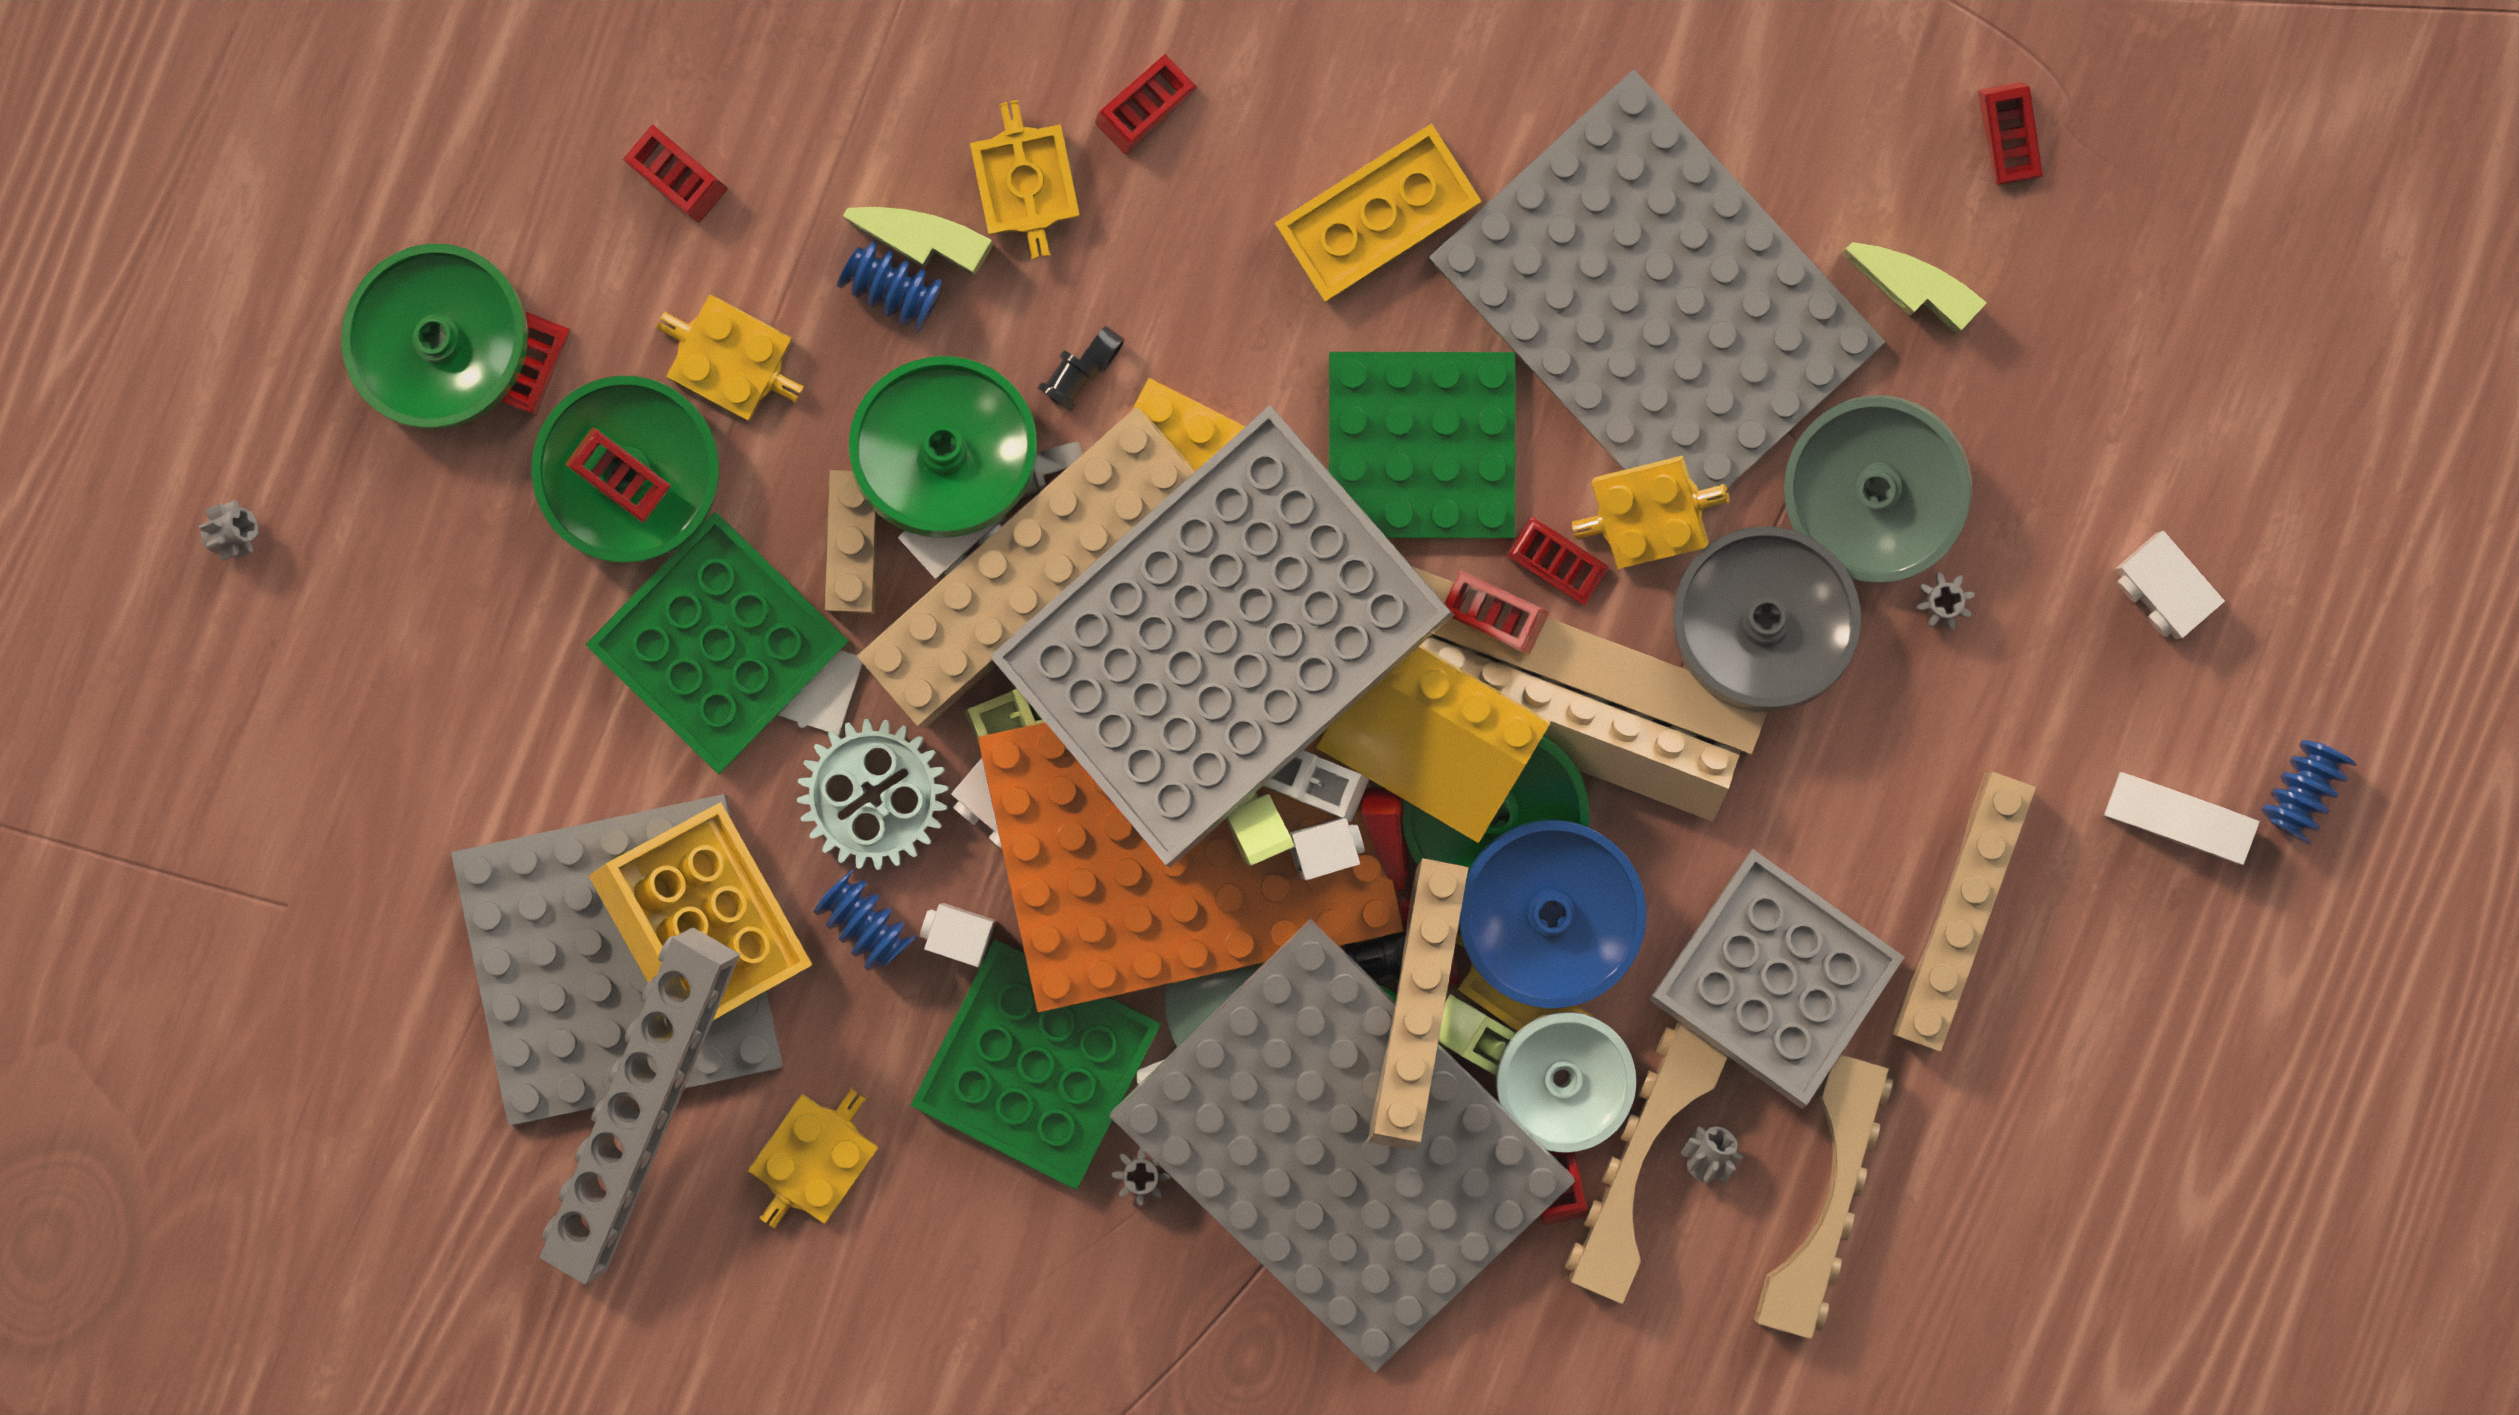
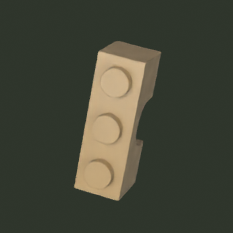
[825,470,879,614]

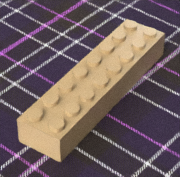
[857,407,1196,728]

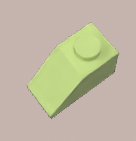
[1226,792,1295,865]
[1438,994,1516,1075]

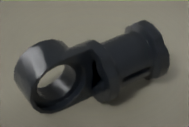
[1037,326,1125,412]
[1345,930,1406,976]

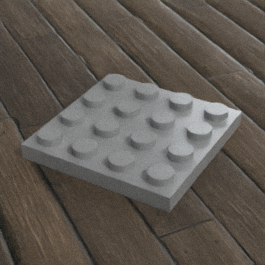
[1649,849,1905,1109]

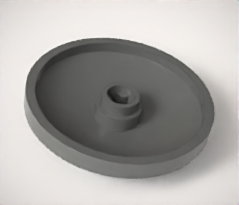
[1672,526,1861,712]

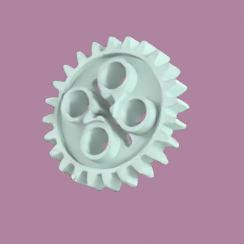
[797,719,949,870]

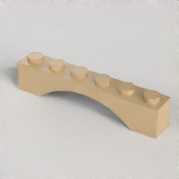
[1891,771,2036,1052]
[1368,858,1468,1151]
[1565,1022,1728,1304]
[1754,1054,1893,1339]

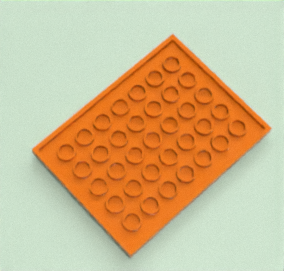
[977,722,1404,1012]

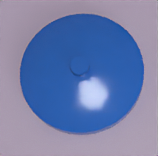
[1459,820,1646,1008]

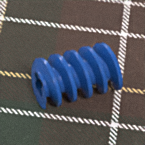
[836,241,942,334]
[2261,740,2357,845]
[813,869,917,971]

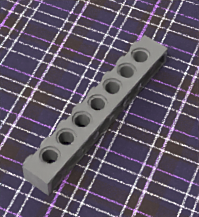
[539,928,741,1285]

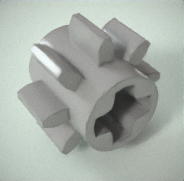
[199,500,259,561]
[1915,572,1975,630]
[1681,1126,1743,1183]
[1112,1147,1170,1205]

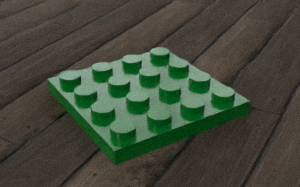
[1329,352,1515,539]
[585,511,850,775]
[910,939,1161,1190]

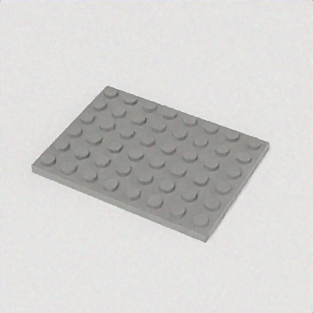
[1428,69,1886,509]
[990,405,1454,868]
[1110,918,1575,1373]

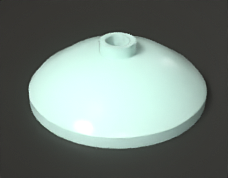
[1496,1012,1636,1152]

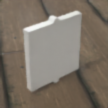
[779,651,863,735]

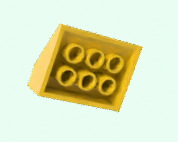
[1316,645,1550,843]
[588,802,812,1024]

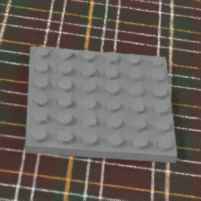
[451,794,784,1126]

